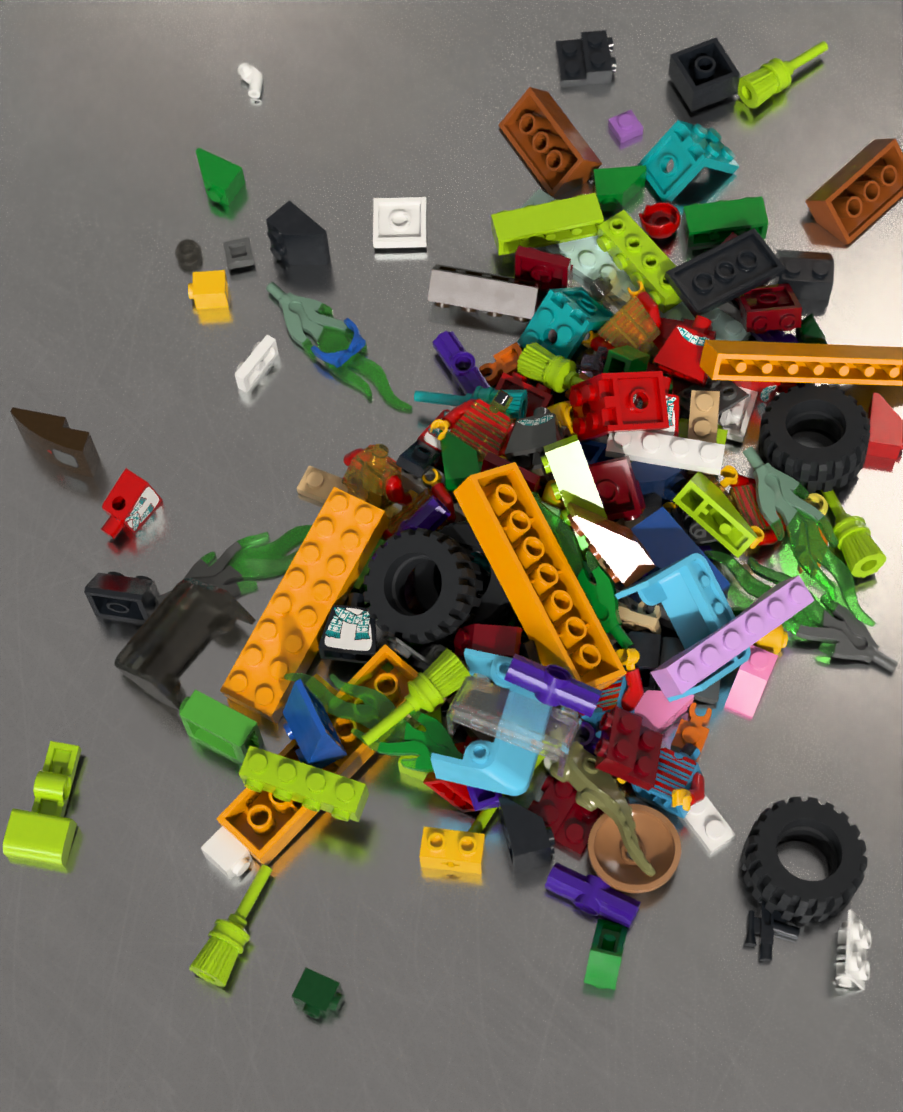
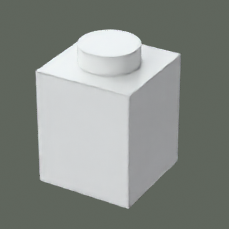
[201,826,252,880]

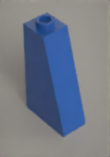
[631,507,730,599]

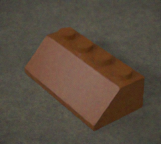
[498,87,602,198]
[805,138,903,245]

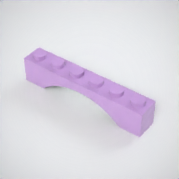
[650,575,815,698]

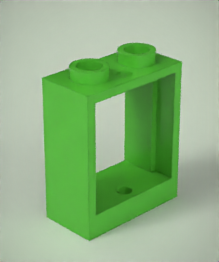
[179,689,264,764]

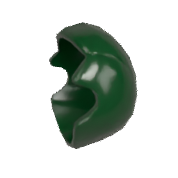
[795,313,828,344]

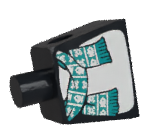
[319,593,377,663]

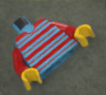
[576,648,644,739]
[610,743,705,819]

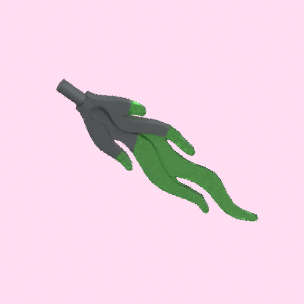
[156,525,312,608]
[704,551,898,672]

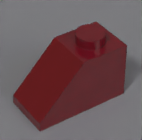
[454,624,522,661]

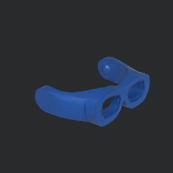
[310,318,366,368]

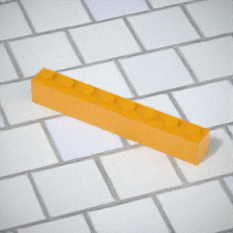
[699,340,903,386]

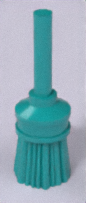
[414,386,528,424]

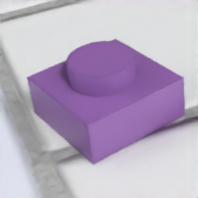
[608,110,643,144]

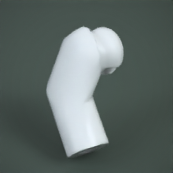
[238,62,263,98]

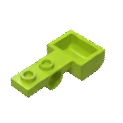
[3,741,82,868]

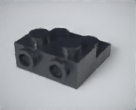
[555,30,616,88]

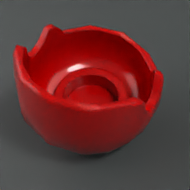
[639,202,681,239]

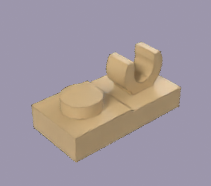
[618,601,661,634]

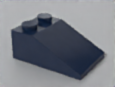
[631,461,688,508]

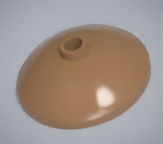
[588,804,681,893]

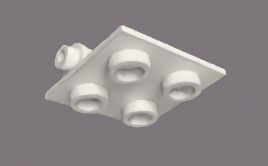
[836,910,872,990]

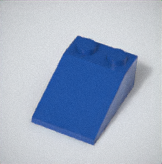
[282,679,347,769]

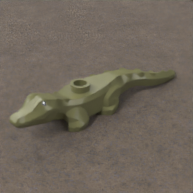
[546,715,656,876]

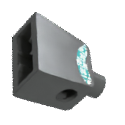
[505,407,565,471]

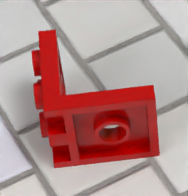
[569,371,669,442]

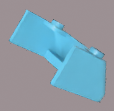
[615,553,751,702]
[430,648,552,796]

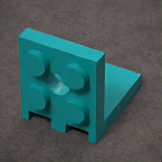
[637,120,740,203]
[517,287,619,360]

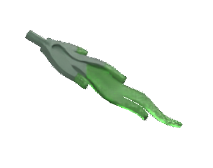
[266,282,412,411]
[743,446,876,627]

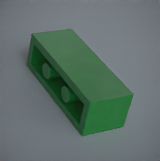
[682,196,769,248]

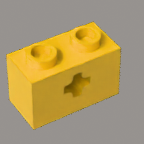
[419,827,485,874]

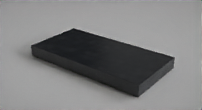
[664,228,786,318]

